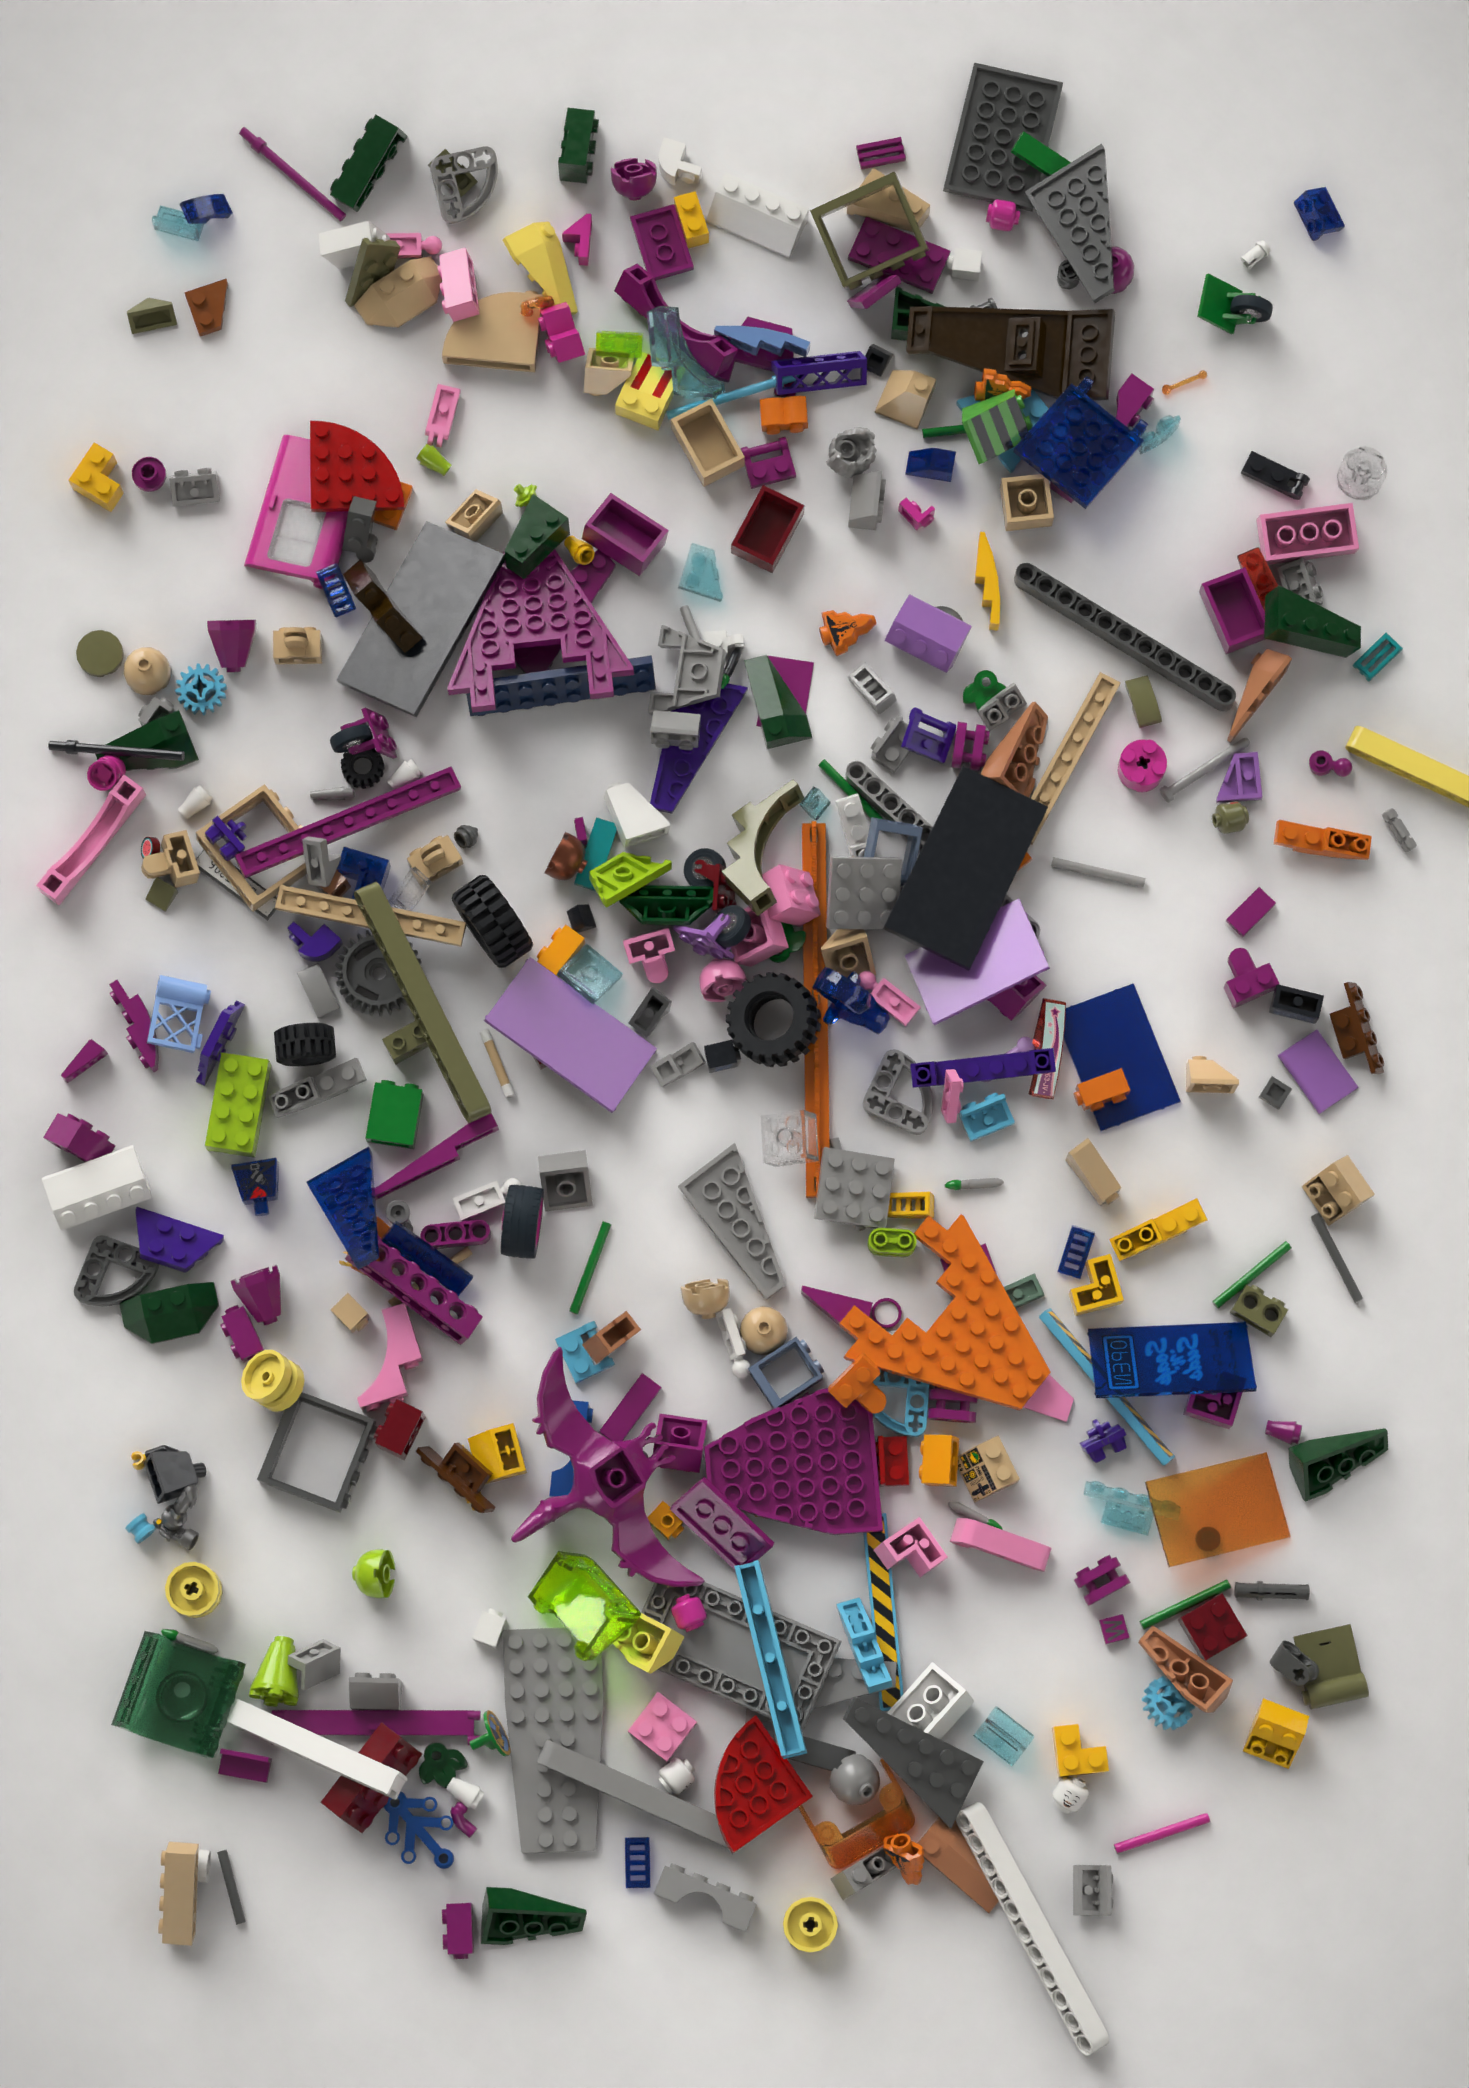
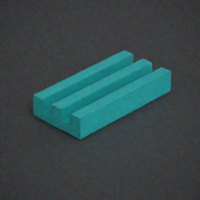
[1353,633,1403,682]

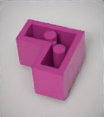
[538,302,585,363]

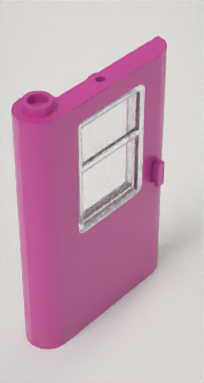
[244,435,348,590]

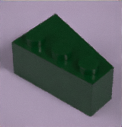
[558,107,599,184]

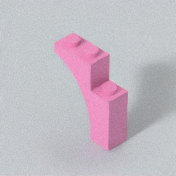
[357,1303,423,1412]

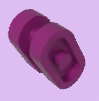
[951,722,990,771]
[927,1386,978,1423]
[1074,1555,1131,1606]

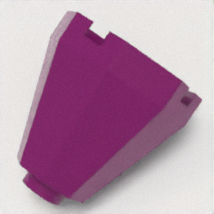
[207,620,257,672]
[230,1265,281,1326]

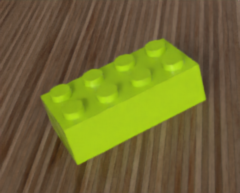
[205,1052,271,1158]

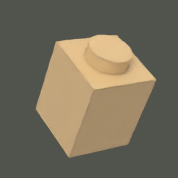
[331,1293,370,1333]

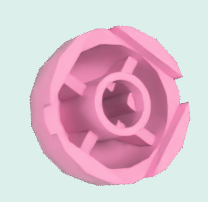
[699,958,747,1002]

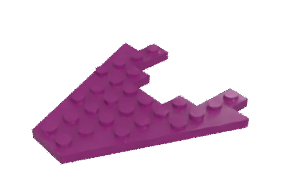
[447,548,634,713]

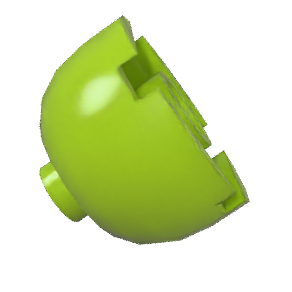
[352,1549,395,1598]

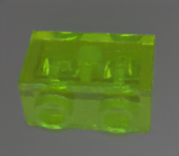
[595,330,644,358]

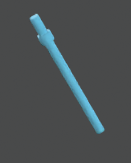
[666,375,800,420]

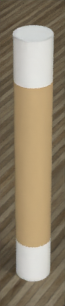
[480,1029,515,1098]

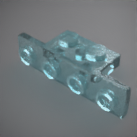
[1083,1481,1180,1536]

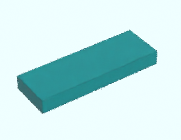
[574,817,617,891]

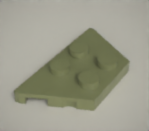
[345,238,400,307]

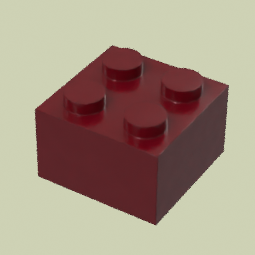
[373,1399,426,1461]
[1178,1593,1248,1661]

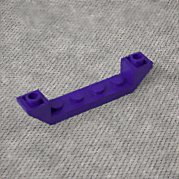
[910,1048,1056,1088]

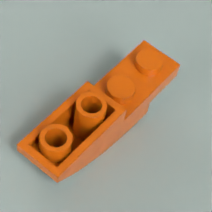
[1274,820,1372,860]

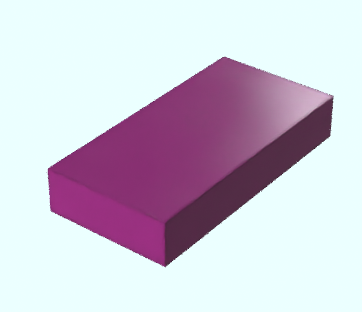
[1226,887,1276,937]

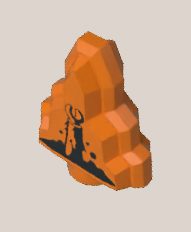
[974,368,1031,401]
[819,610,877,656]
[883,1833,924,1885]

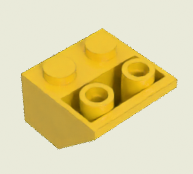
[468,1423,527,1484]
[1243,1698,1309,1769]

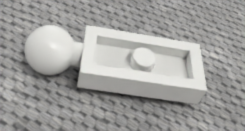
[452,1178,522,1221]
[716,1308,751,1378]

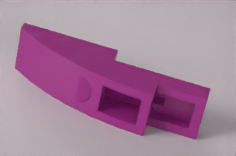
[109,980,159,1072]

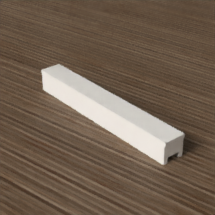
[227,1699,408,1800]

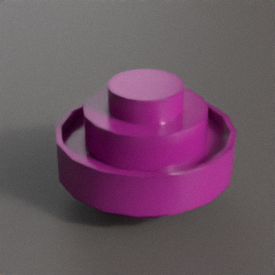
[132,457,167,492]

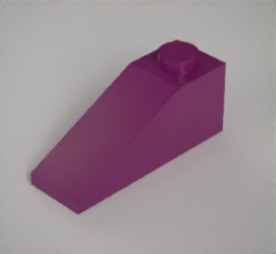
[801,1285,873,1333]

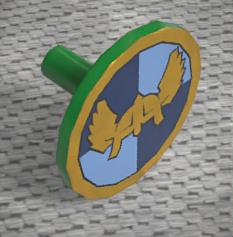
[469,1710,511,1757]

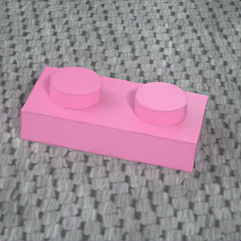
[941,1069,964,1123]

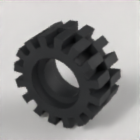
[341,747,384,789]

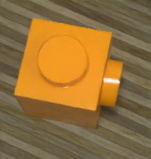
[647,1501,685,1540]

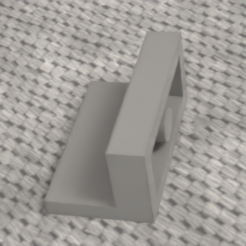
[288,1639,341,1690]

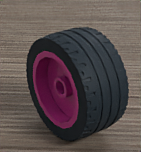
[501,1185,544,1259]

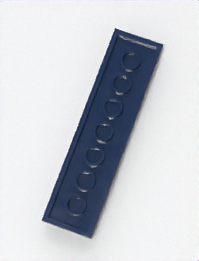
[466,655,656,716]

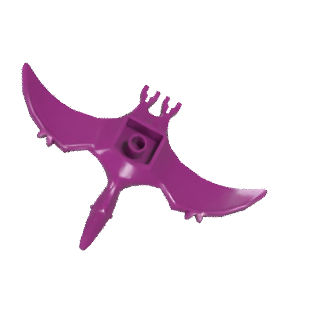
[511,1347,705,1587]

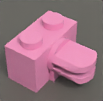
[623,926,675,983]

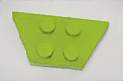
[589,852,672,907]

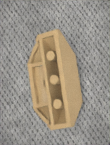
[354,256,442,328]

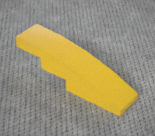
[975,532,1000,631]

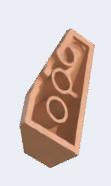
[1138,1626,1233,1713]

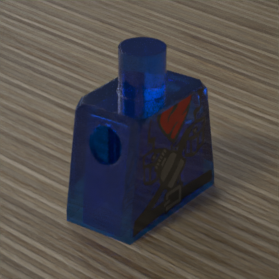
[231,1158,279,1216]

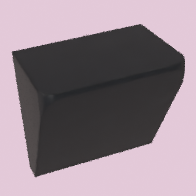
[865,344,893,377]

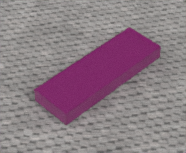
[599,1373,662,1441]

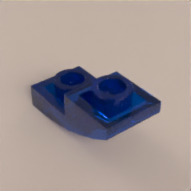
[179,194,233,224]

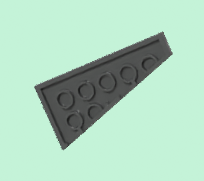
[843,1697,984,1828]

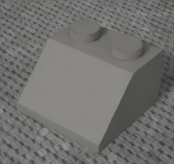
[538,1150,593,1212]

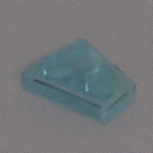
[678,543,723,602]

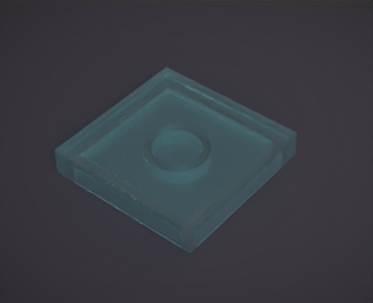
[557,944,623,1004]

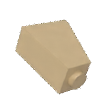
[1065,1138,1121,1206]

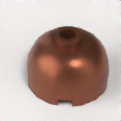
[544,832,588,880]

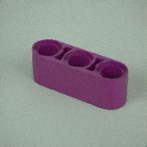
[420,1220,491,1249]

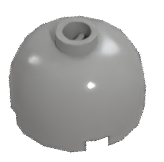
[829,1754,880,1805]

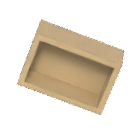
[671,399,745,487]

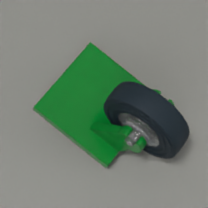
[1197,273,1273,334]

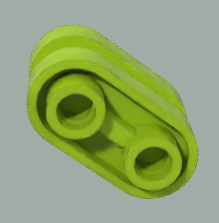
[867,1228,917,1258]

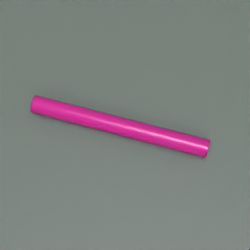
[1114,1813,1210,1854]

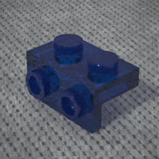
[1294,187,1345,241]

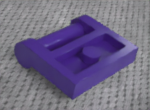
[901,707,956,764]

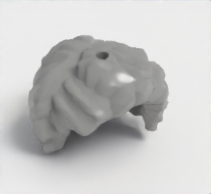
[826,427,877,478]

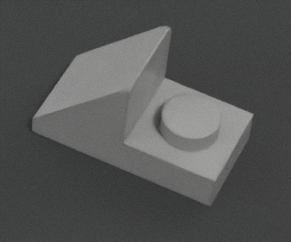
[302,836,341,887]

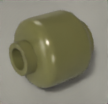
[1212,801,1249,834]

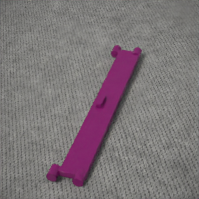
[271,1710,481,1745]

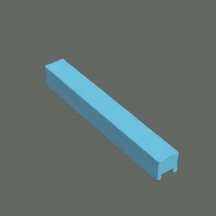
[734,1560,807,1759]

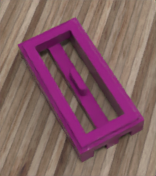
[856,137,906,170]

